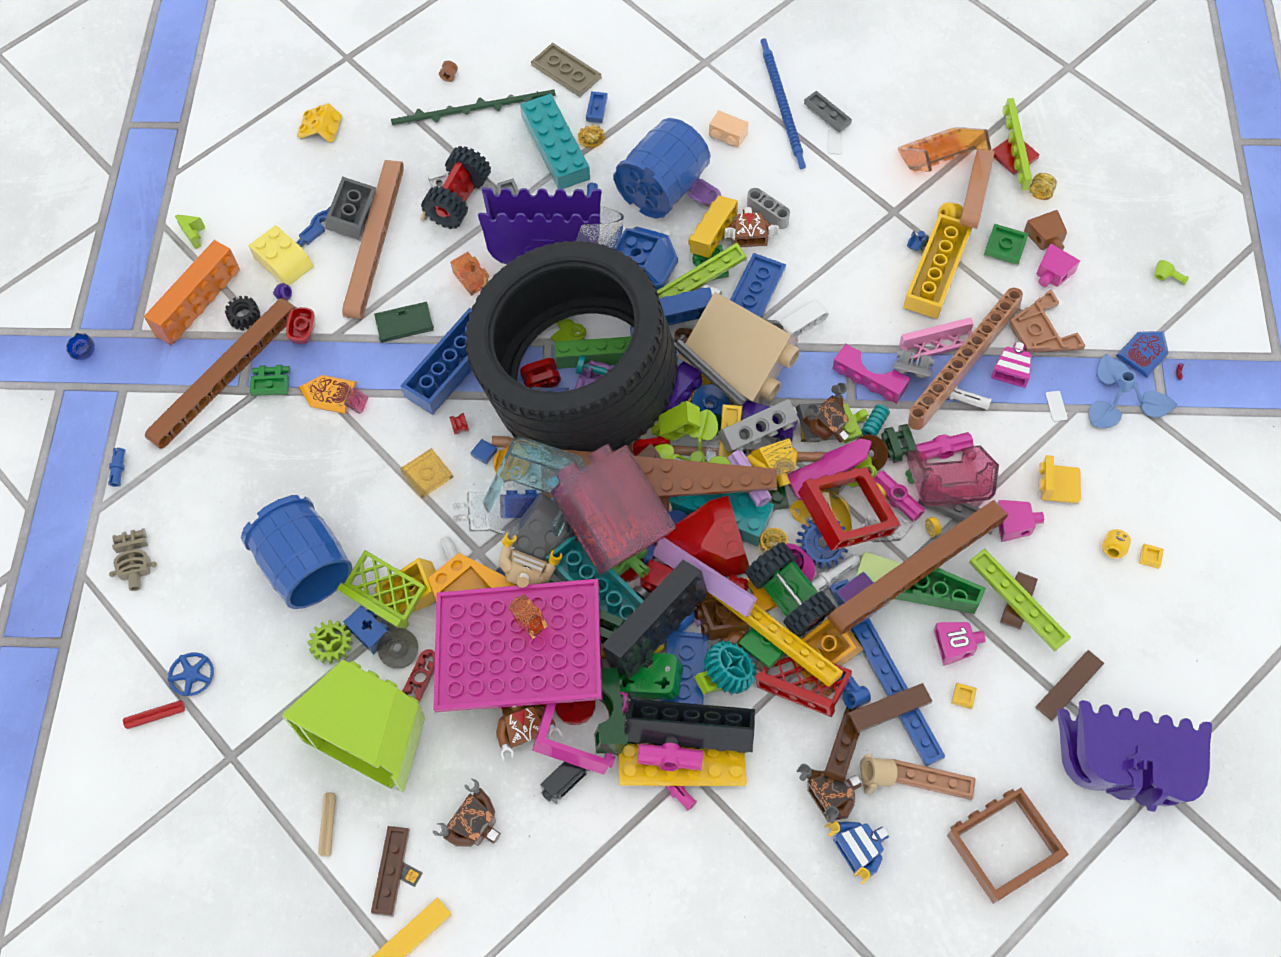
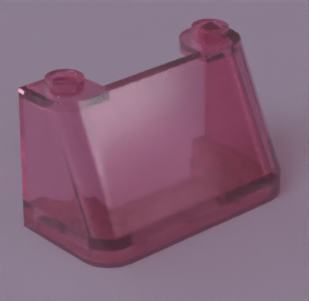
[907,445,999,506]

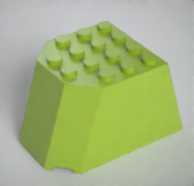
[282,660,425,792]

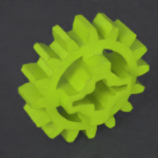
[308,620,353,664]

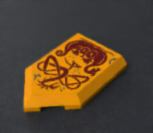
[299,375,357,414]

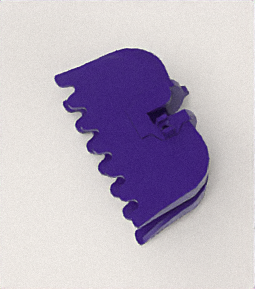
[478,187,602,265]
[1057,700,1212,812]

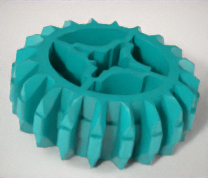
[703,640,757,695]

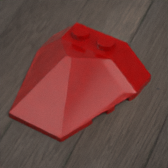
[658,495,749,577]

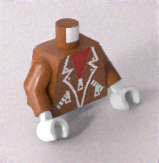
[724,207,780,247]
[496,705,562,761]

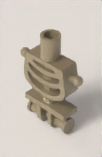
[109,528,157,591]

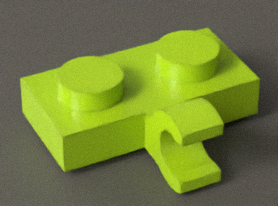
[842,403,869,443]

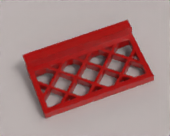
[755,657,852,718]

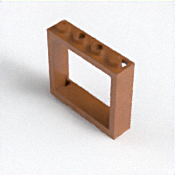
[947,788,1069,904]

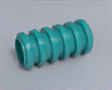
[861,404,890,436]

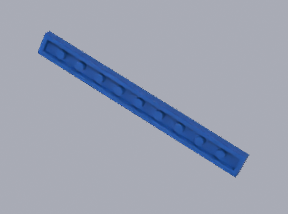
[829,579,945,767]

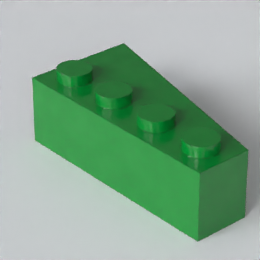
[894,556,986,614]

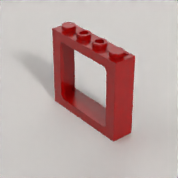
[798,467,901,551]

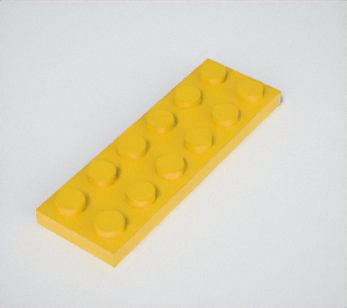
[618,743,747,786]

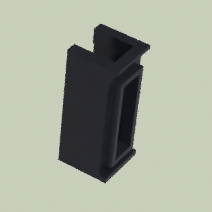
[540,762,591,804]

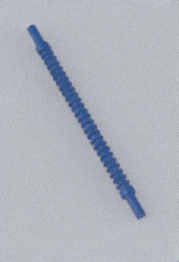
[760,38,806,169]

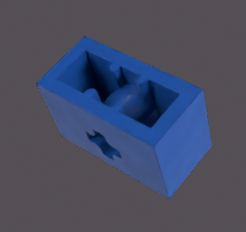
[343,606,391,655]

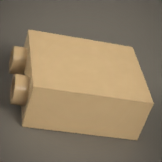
[678,292,800,404]

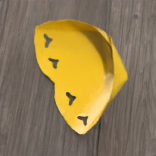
[789,490,852,531]

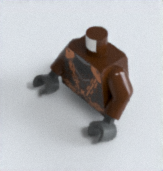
[802,383,849,443]
[796,764,862,824]
[433,778,501,847]

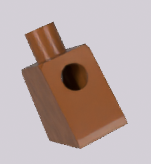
[1024,210,1067,250]

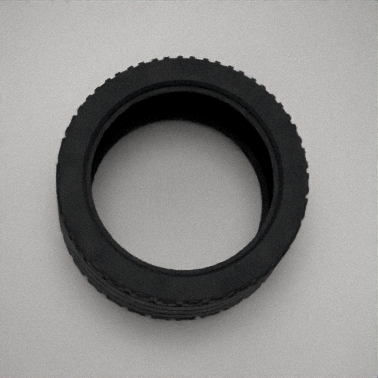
[465,241,678,454]

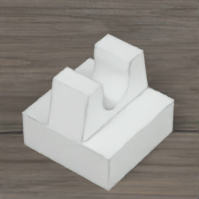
[427,168,446,188]

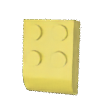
[248,225,314,286]

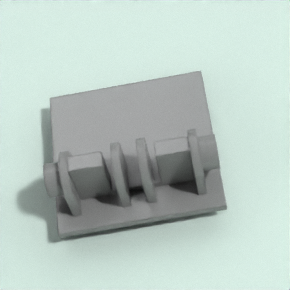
[894,349,935,378]

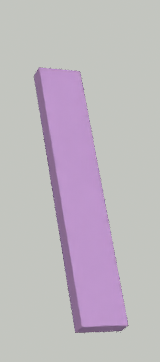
[653,537,757,617]

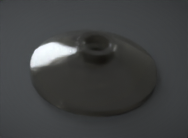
[377,628,418,668]

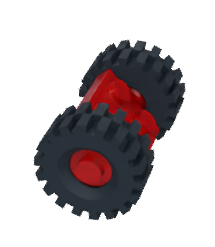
[421,146,491,229]

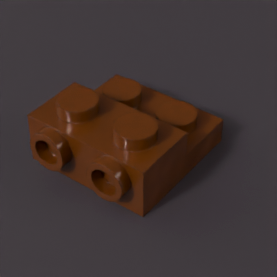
[694,597,749,640]

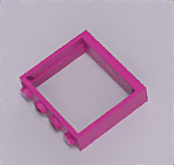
[532,691,629,775]

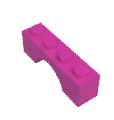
[832,343,910,404]

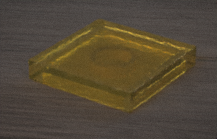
[400,448,453,498]

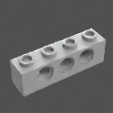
[717,399,799,453]

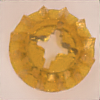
[578,124,605,148]

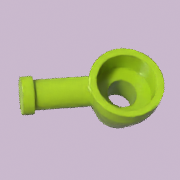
[1154,260,1189,285]

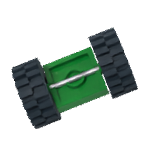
[745,542,836,637]

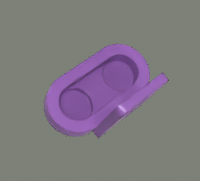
[687,178,721,206]

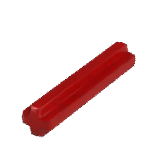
[123,700,185,729]

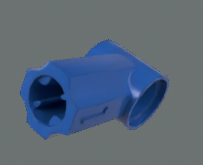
[837,667,871,709]

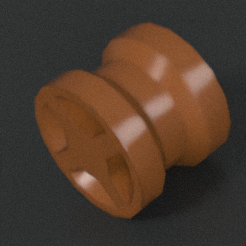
[439,60,458,82]

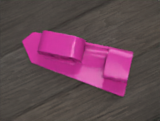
[787,439,872,500]

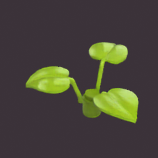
[655,409,731,465]

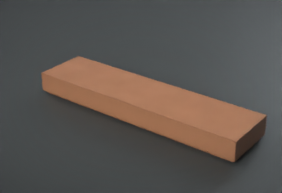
[893,759,976,800]

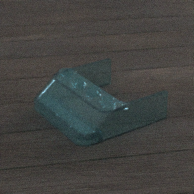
[483,437,585,537]

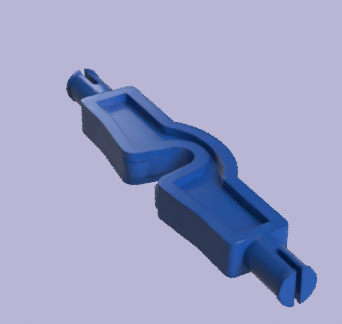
[296,207,330,247]

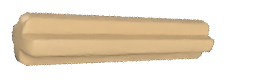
[318,792,336,857]

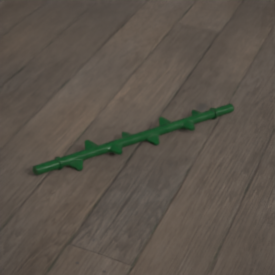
[391,89,556,125]

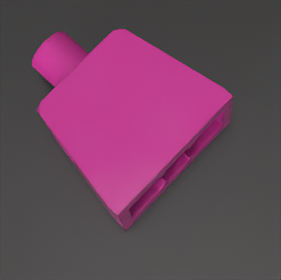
[1036,244,1081,287]
[997,500,1044,542]

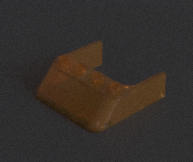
[898,127,991,172]

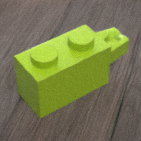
[651,401,701,442]

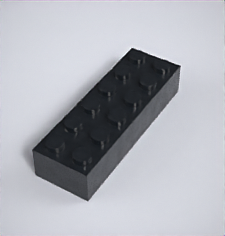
[602,560,708,680]
[626,698,755,753]

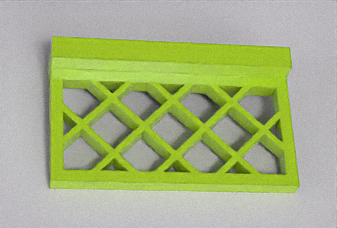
[337,550,427,630]

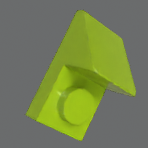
[175,214,205,249]

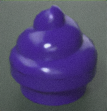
[273,283,292,300]

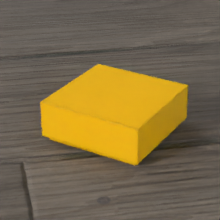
[1139,544,1164,569]
[951,683,977,709]

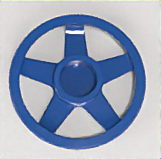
[167,652,214,696]

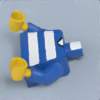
[824,821,889,885]

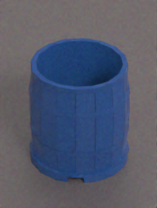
[613,118,711,219]
[240,495,353,609]

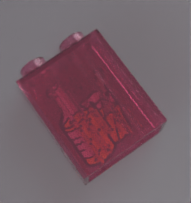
[550,444,677,575]

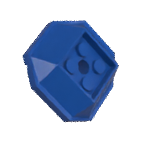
[610,226,678,290]

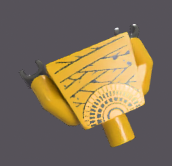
[742,437,798,487]

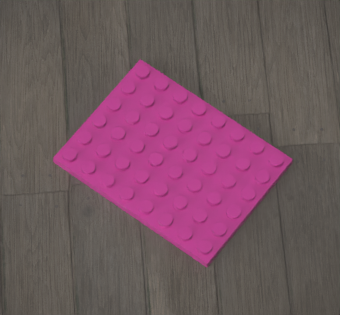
[433,579,602,713]

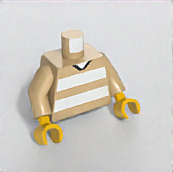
[499,532,562,588]

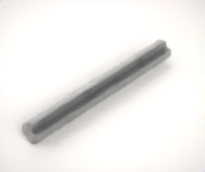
[674,340,746,406]

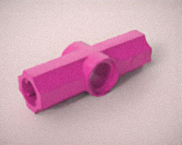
[916,432,974,462]
[873,470,925,522]
[637,743,703,771]

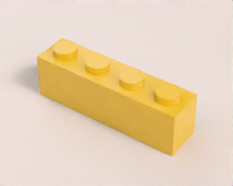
[688,195,738,258]

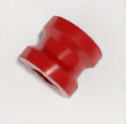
[449,413,469,435]

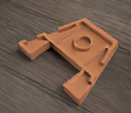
[1009,289,1085,352]

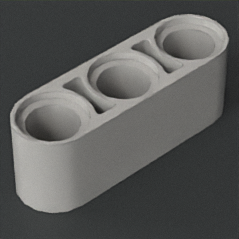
[747,188,790,229]

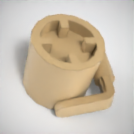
[860,754,897,794]

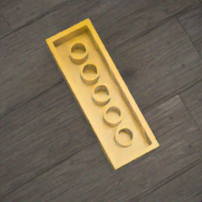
[903,213,972,319]

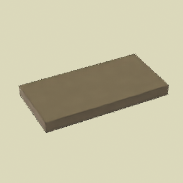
[531,42,602,97]

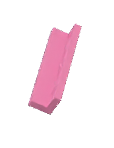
[899,317,974,362]

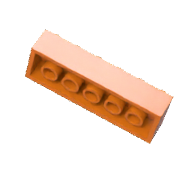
[143,240,240,346]

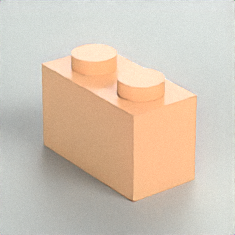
[709,110,749,148]

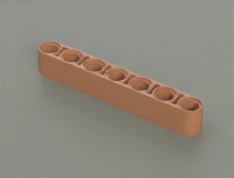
[959,147,995,229]

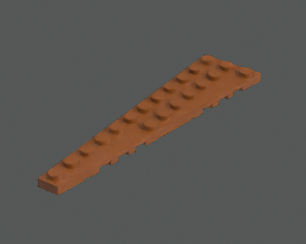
[541,448,777,505]

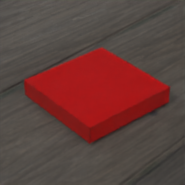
[992,139,1040,175]

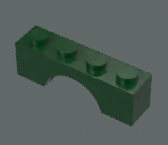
[594,667,628,754]

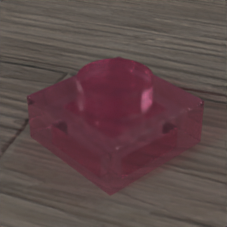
[344,388,368,414]

